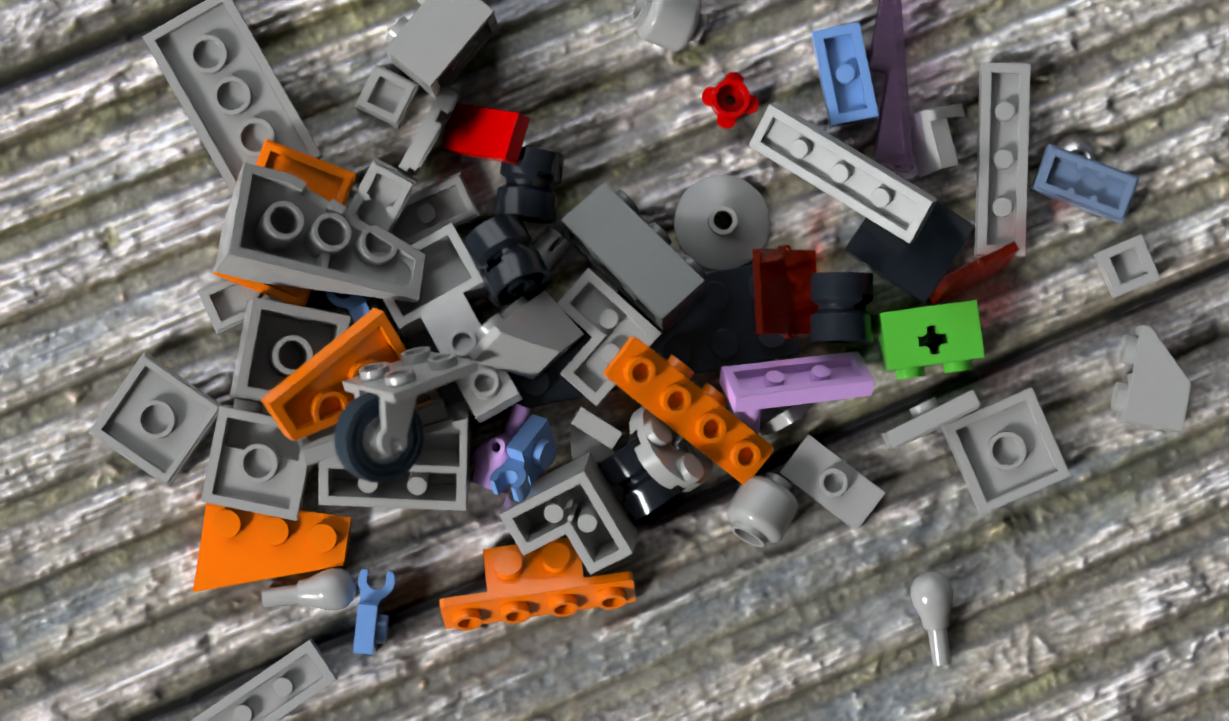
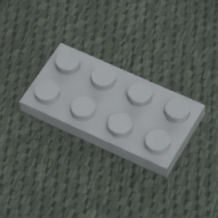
[142,0,323,194]

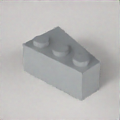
[319,401,472,511]

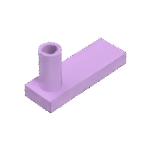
[719,351,875,435]

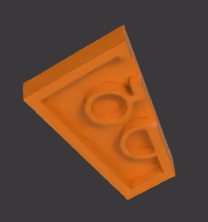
[261,308,406,441]
[193,503,353,592]

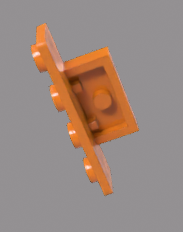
[604,336,774,485]
[439,537,636,631]

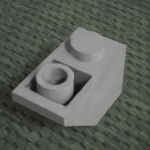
[468,291,584,379]
[1111,325,1191,432]

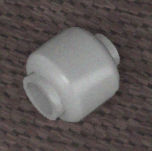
[632,0,707,52]
[727,472,798,548]

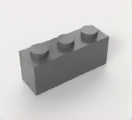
[561,182,706,335]

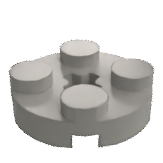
[629,406,713,492]

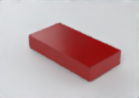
[441,103,530,165]

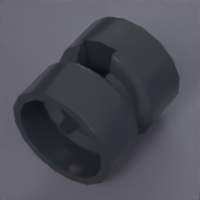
[494,146,565,224]
[464,213,551,306]
[810,272,873,343]
[598,438,684,521]

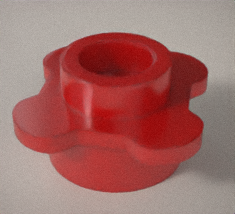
[702,72,759,129]

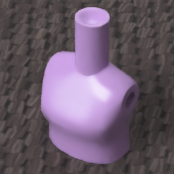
[470,403,531,494]

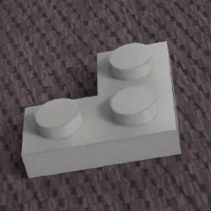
[557,268,661,407]

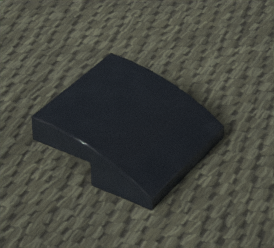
[843,173,975,304]

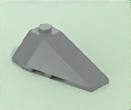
[215,162,425,303]

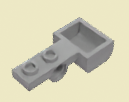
[383,222,522,423]

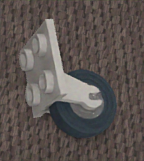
[334,346,480,483]

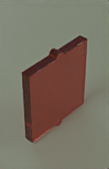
[929,241,1019,305]
[752,245,818,339]

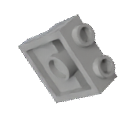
[201,397,312,521]

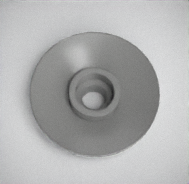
[674,175,770,271]

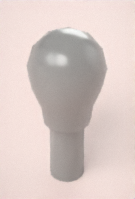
[262,568,356,611]
[910,571,953,666]

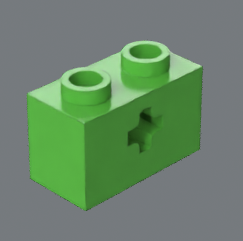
[875,300,985,380]

